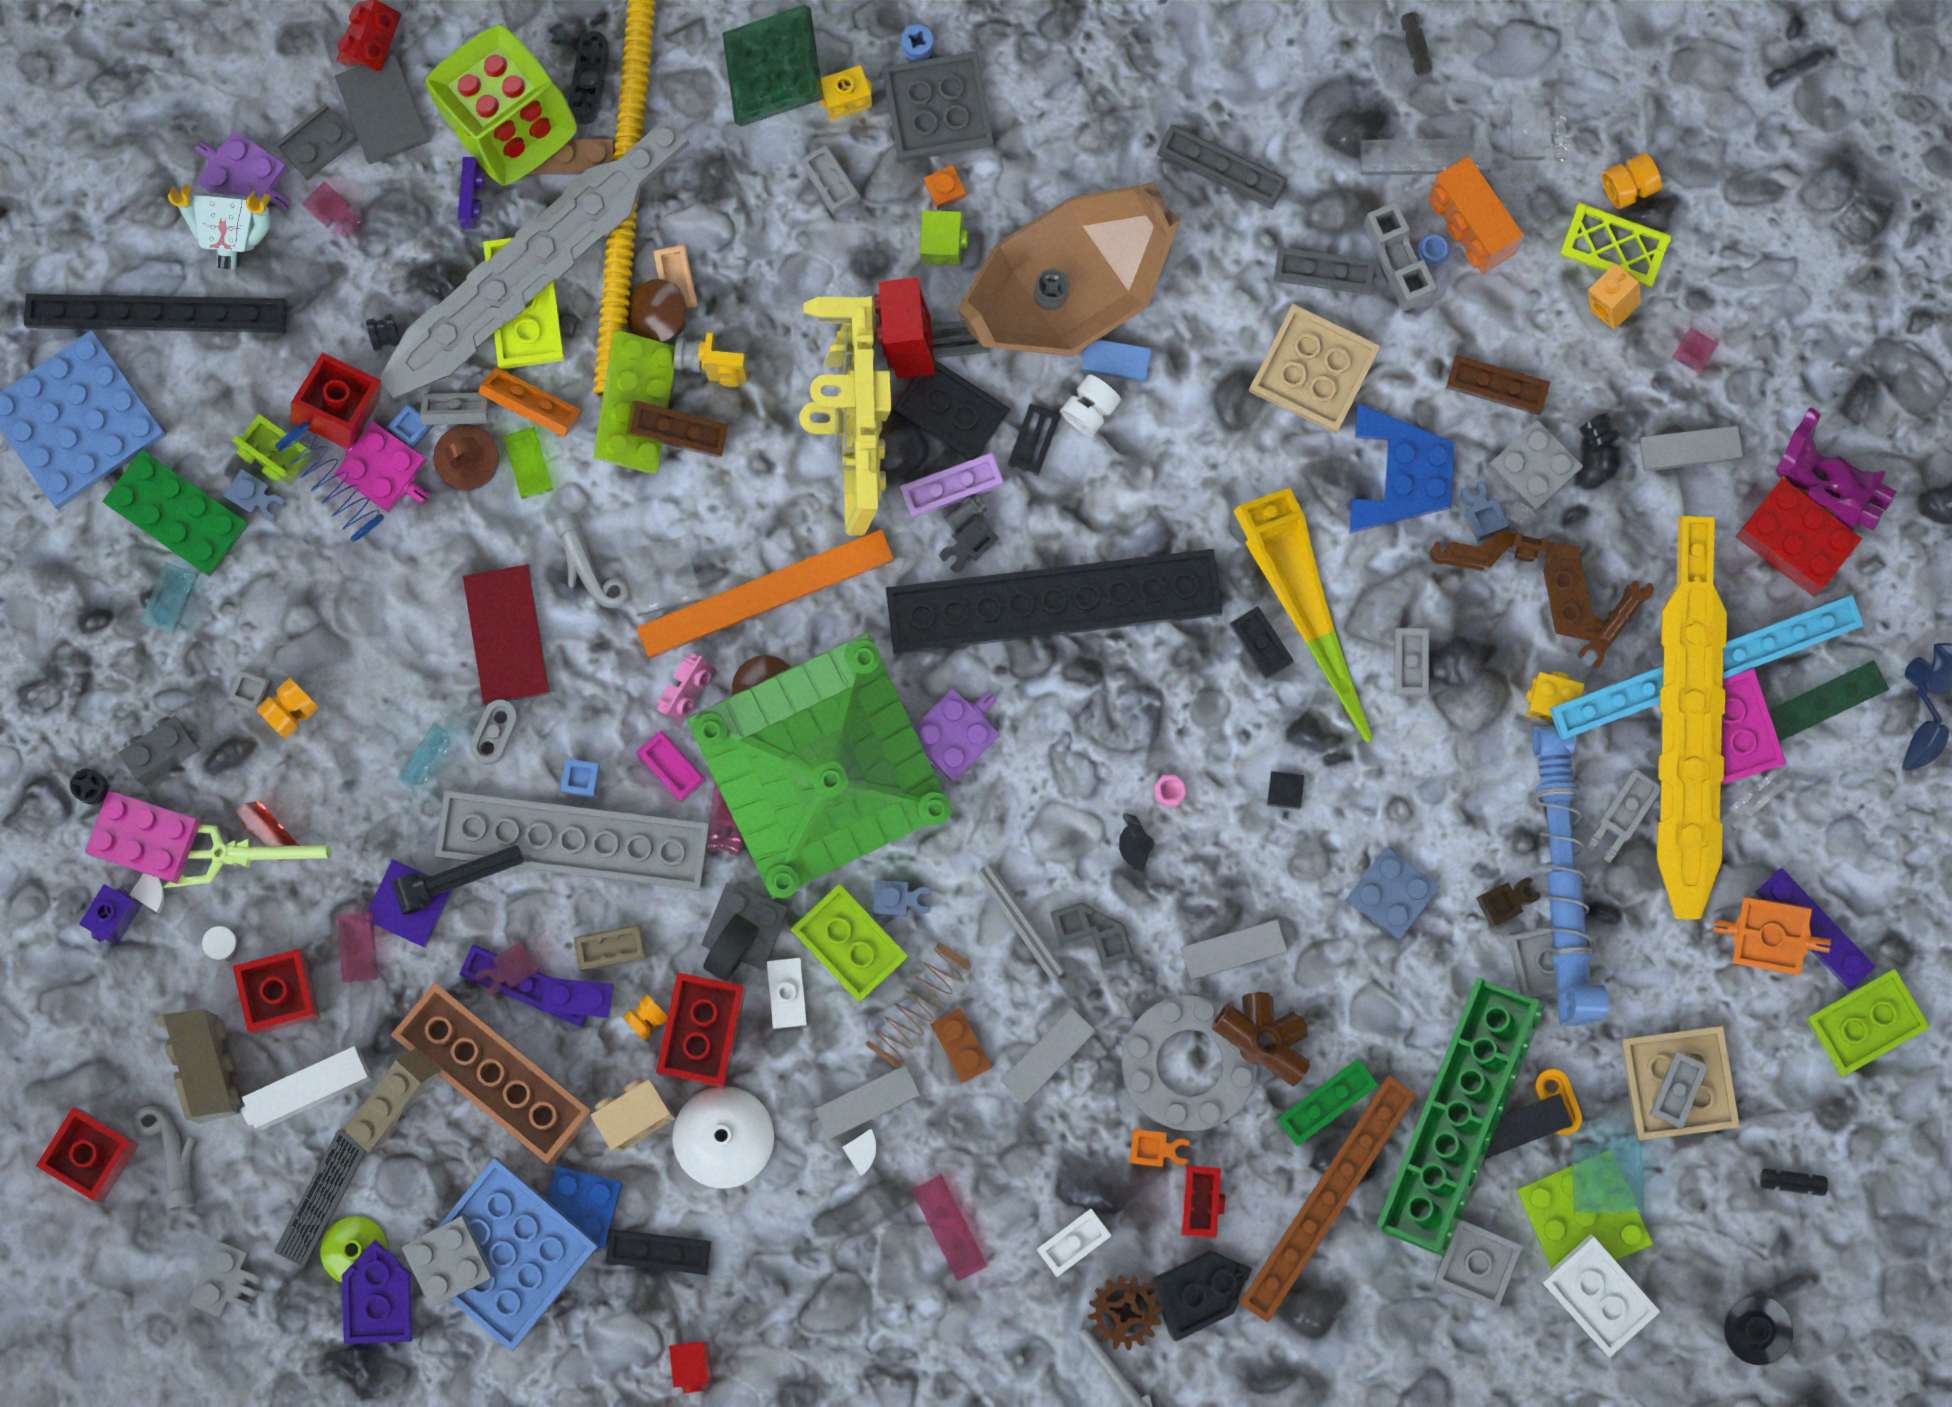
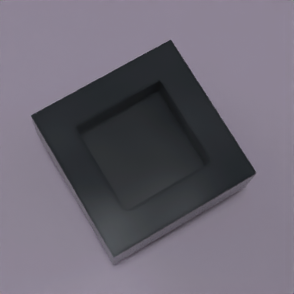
[1267,771,1304,810]

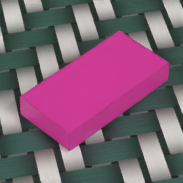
[636,730,706,802]

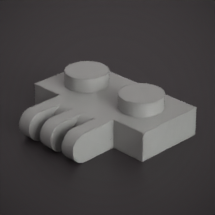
[188,1240,263,1317]

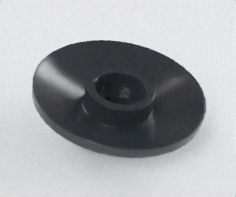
[1724,1296,1793,1365]

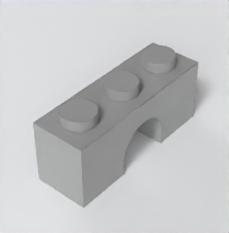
[1363,201,1437,312]

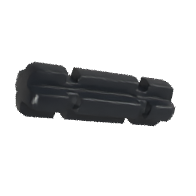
[1760,1168,1828,1196]

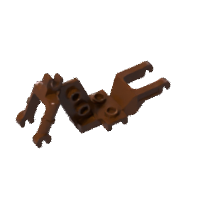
[1430,531,1654,669]

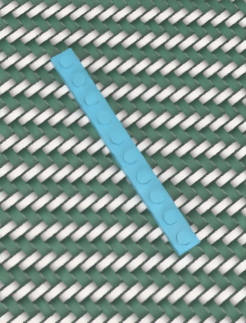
[1549,595,1864,739]

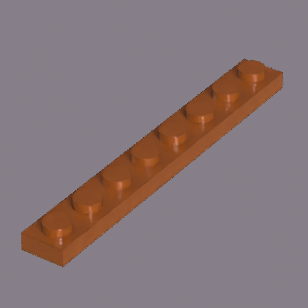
[1239,1075,1417,1323]

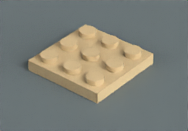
[1249,304,1381,434]
[1620,1026,1740,1141]

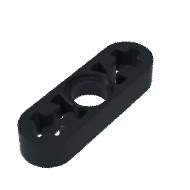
[568,31,609,125]

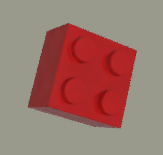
[290,352,381,449]
[232,949,321,1035]
[36,1107,139,1203]

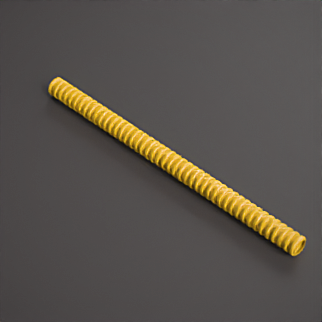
[593,0,656,397]

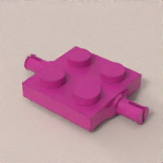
[333,421,430,513]

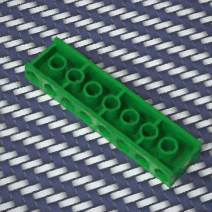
[1376,977,1545,1257]

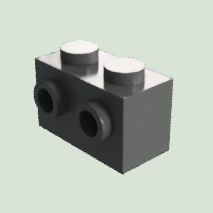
[118,716,201,786]

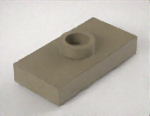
[573,924,647,971]

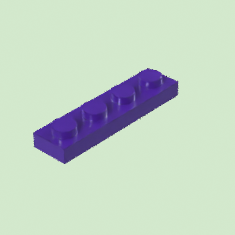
[1755,867,1876,991]

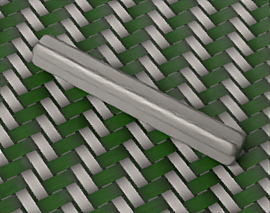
[978,864,1065,980]

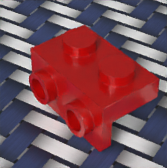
[336,0,401,71]

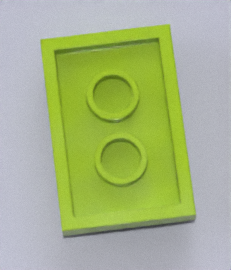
[790,884,909,1004]
[1805,969,1930,1078]

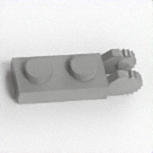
[1586,768,1661,863]

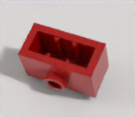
[1180,1166,1225,1239]

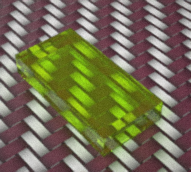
[503,427,553,499]

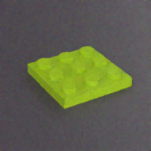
[1515,1150,1653,1269]

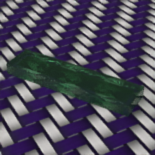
[1769,660,1889,742]

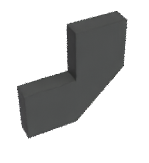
[1050,903,1134,967]

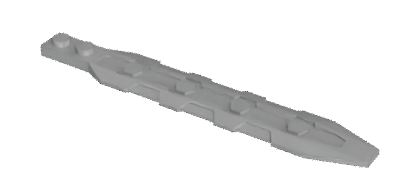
[379,117,690,399]

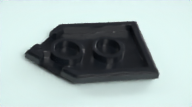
[1151,1250,1252,1342]

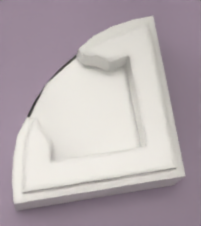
[129,873,165,914]
[842,1129,876,1176]

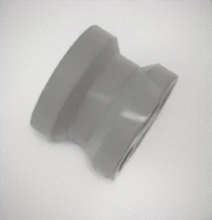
[674,337,705,372]

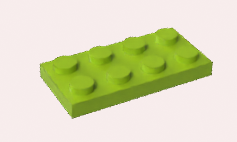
[593,330,676,474]

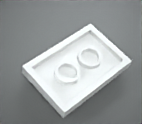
[1540,1234,1660,1358]

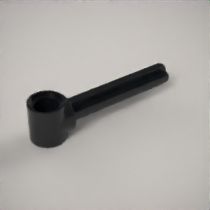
[392,845,524,915]

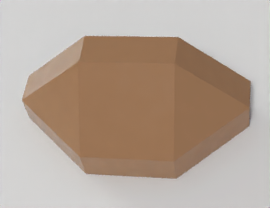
[957,182,1181,356]

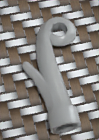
[552,513,631,608]
[133,1105,195,1211]

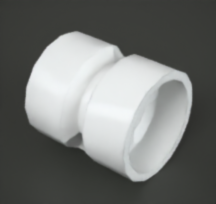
[1060,375,1121,437]

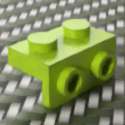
[231,414,313,485]

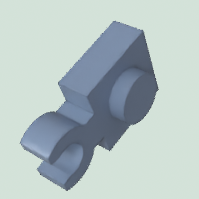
[223,469,287,522]
[1460,481,1509,542]
[873,880,932,917]

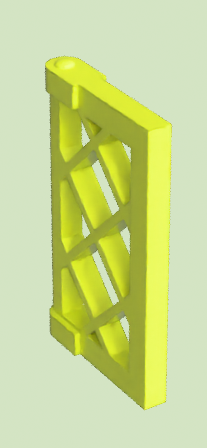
[1559,202,1671,288]

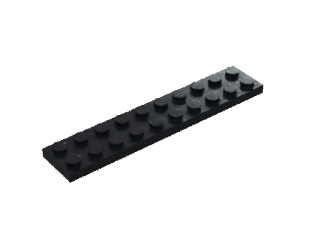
[886,549,1222,654]

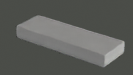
[1639,426,1743,472]
[1181,919,1287,981]
[1001,1007,1096,1104]
[814,1065,921,1141]

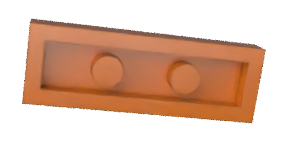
[478,367,582,437]

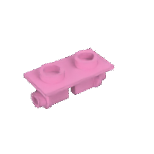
[657,653,715,725]

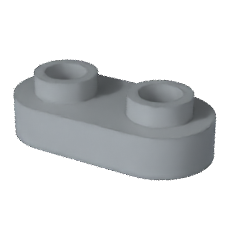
[470,700,518,765]

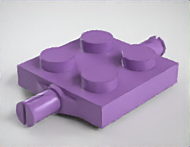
[195,129,291,211]
[914,688,1000,783]

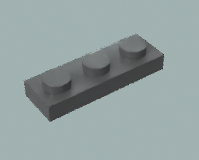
[1273,247,1375,295]

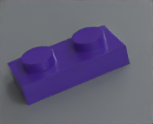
[457,157,485,229]
[542,977,614,1019]

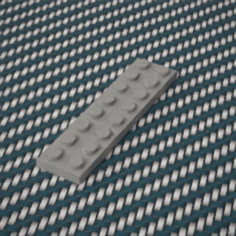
[434,791,710,891]

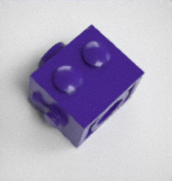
[79,884,142,945]

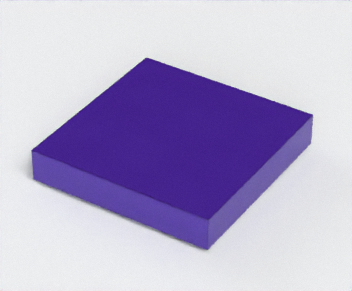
[363,859,454,948]

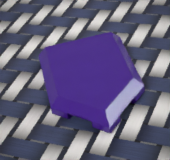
[342,1239,413,1344]

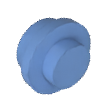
[1417,234,1450,267]

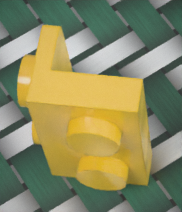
[698,332,749,387]

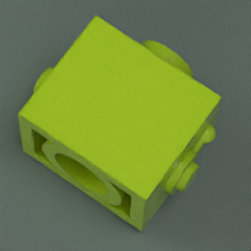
[919,210,969,266]

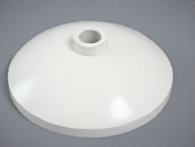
[673,1086,774,1189]

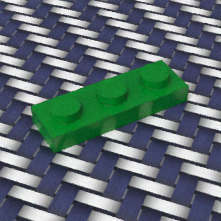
[1276,1058,1378,1147]

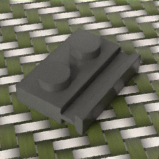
[276,103,357,181]

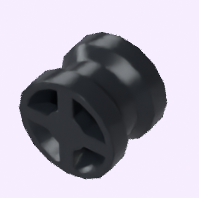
[366,313,400,351]
[1579,413,1621,452]
[70,768,109,805]

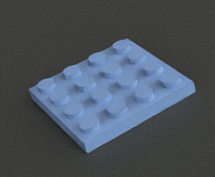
[0,330,166,510]
[408,1157,600,1352]

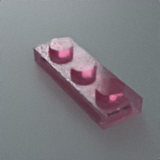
[911,1174,988,1282]

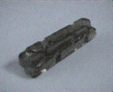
[1401,12,1433,75]

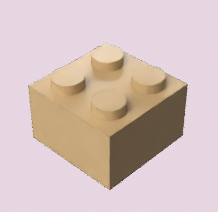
[590,1078,676,1154]

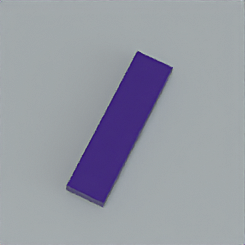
[459,944,588,1028]

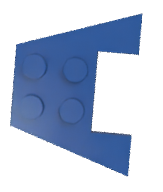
[1349,404,1454,534]

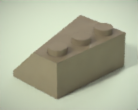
[156,1009,242,1124]

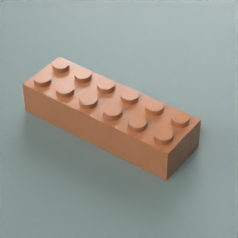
[391,982,594,1166]

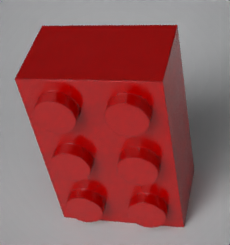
[874,277,936,379]
[1735,478,1862,597]
[656,972,746,1089]

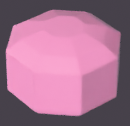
[1154,774,1187,808]

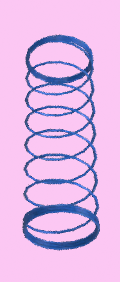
[275,421,384,542]

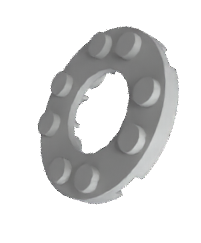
[1122,996,1257,1132]

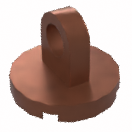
[433,425,500,491]

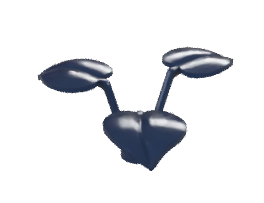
[1902,643,1952,771]

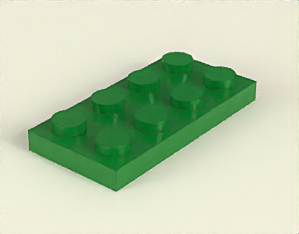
[102,449,249,577]

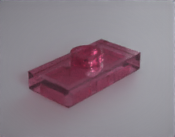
[337,912,378,982]

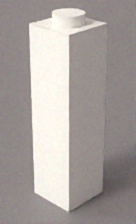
[241,1046,373,1131]

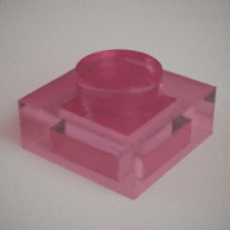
[1672,327,1719,374]

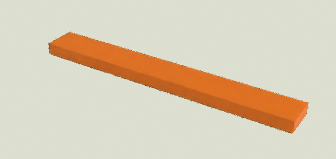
[636,529,894,659]

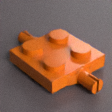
[1713,896,1832,976]

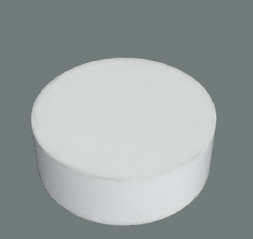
[202,926,238,961]

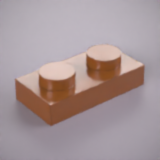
[930,1008,992,1084]

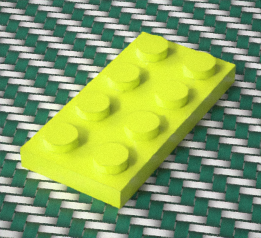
[483,238,565,369]

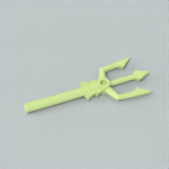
[163,825,332,888]

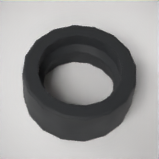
[703,914,759,982]

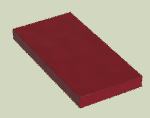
[463,564,550,706]

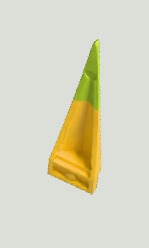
[1233,487,1372,743]

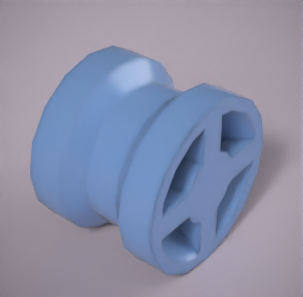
[901,24,934,62]

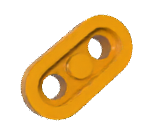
[1534,1069,1582,1136]

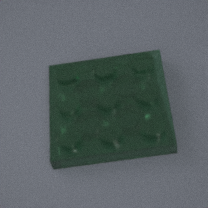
[722,4,824,127]

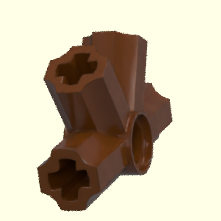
[1211,992,1310,1087]

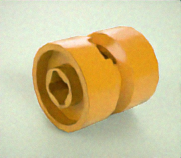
[1601,152,1662,209]
[256,677,320,740]

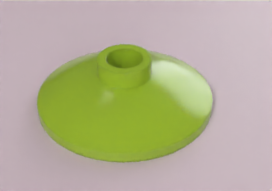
[320,1216,389,1283]

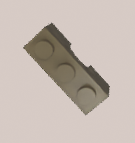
[344,1048,441,1153]

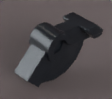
[1119,813,1154,872]

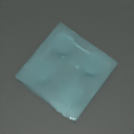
[1571,1143,1644,1213]

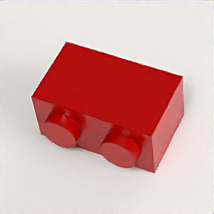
[669,1341,713,1394]

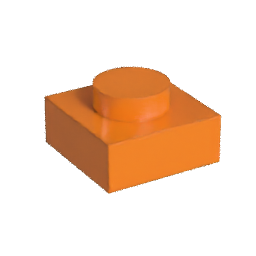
[923,165,966,210]

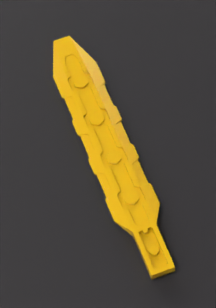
[1657,516,1727,919]

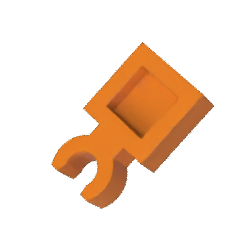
[1129,1129,1190,1168]

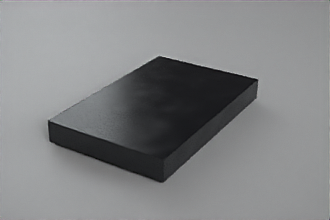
[893,360,1010,461]

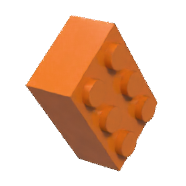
[1428,155,1524,274]

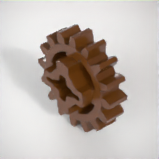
[1088,1275,1161,1351]

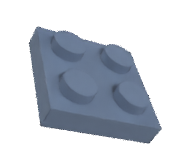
[1345,846,1440,941]

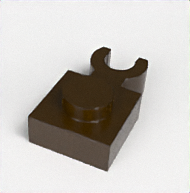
[1476,878,1541,928]

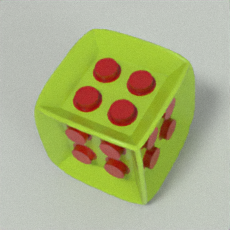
[425,24,577,186]

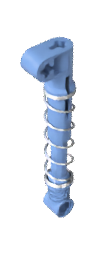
[1532,725,1608,1026]

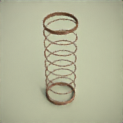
[865,942,972,1068]

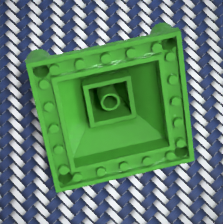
[686,632,953,900]

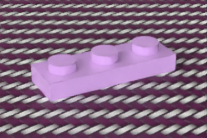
[900,453,1004,519]

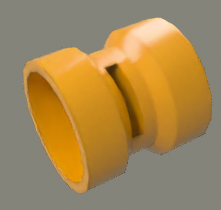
[622,994,668,1041]

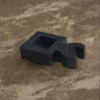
[939,513,999,573]

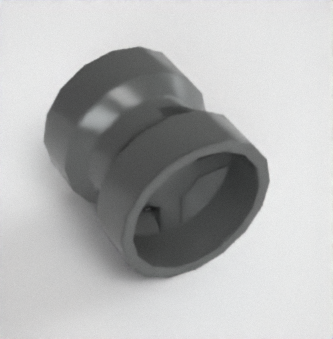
[1034,269,1069,310]

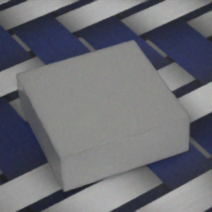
[227,669,272,711]

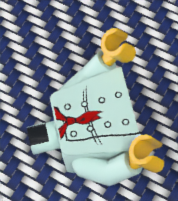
[168,184,271,269]

